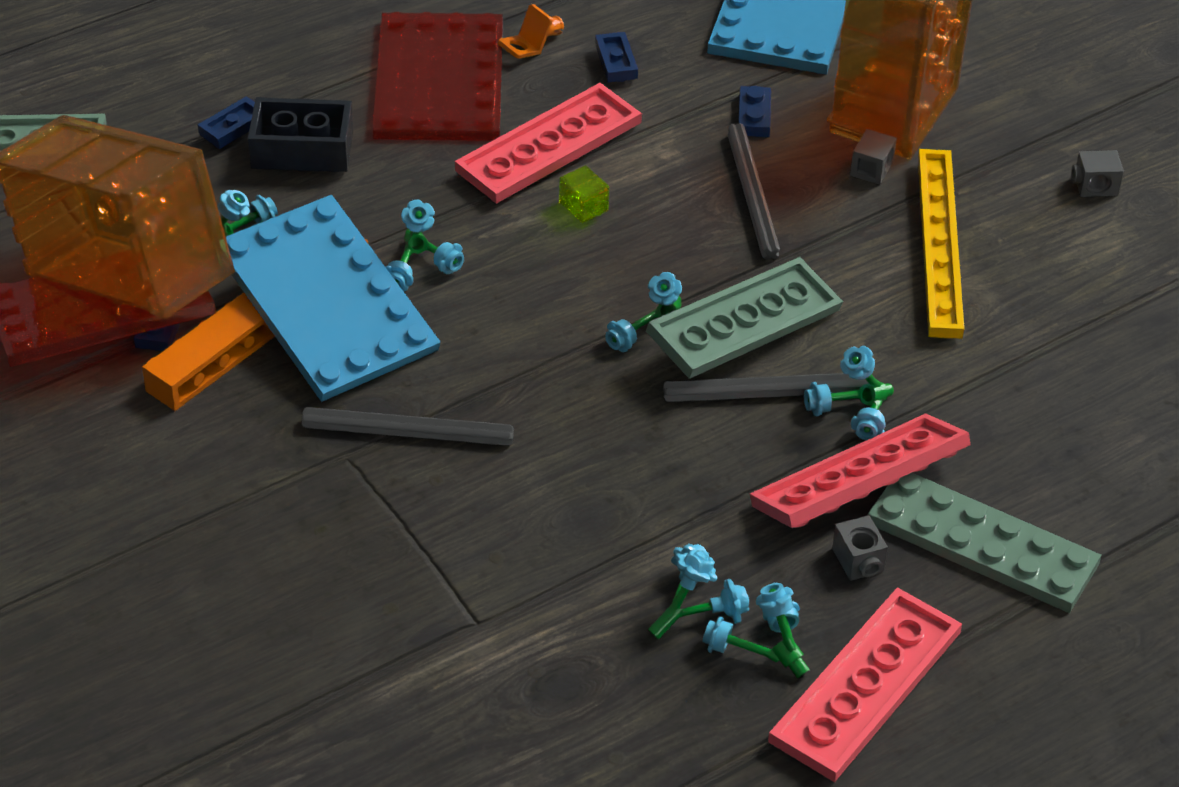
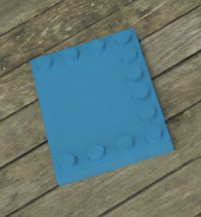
[707,0,850,75]
[214,195,441,402]

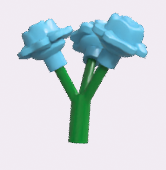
[648,543,749,640]

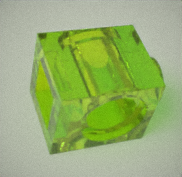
[559,165,609,223]

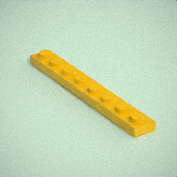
[918,149,964,339]

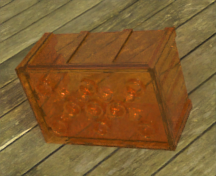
[827,0,972,160]
[0,115,235,319]

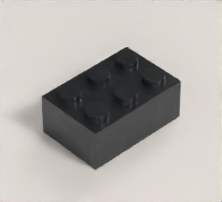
[248,97,354,172]

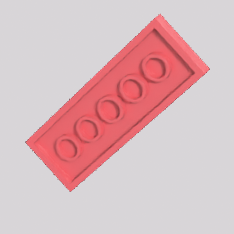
[455,83,642,204]
[750,413,971,528]
[768,587,962,782]

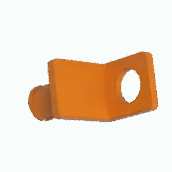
[498,4,564,59]

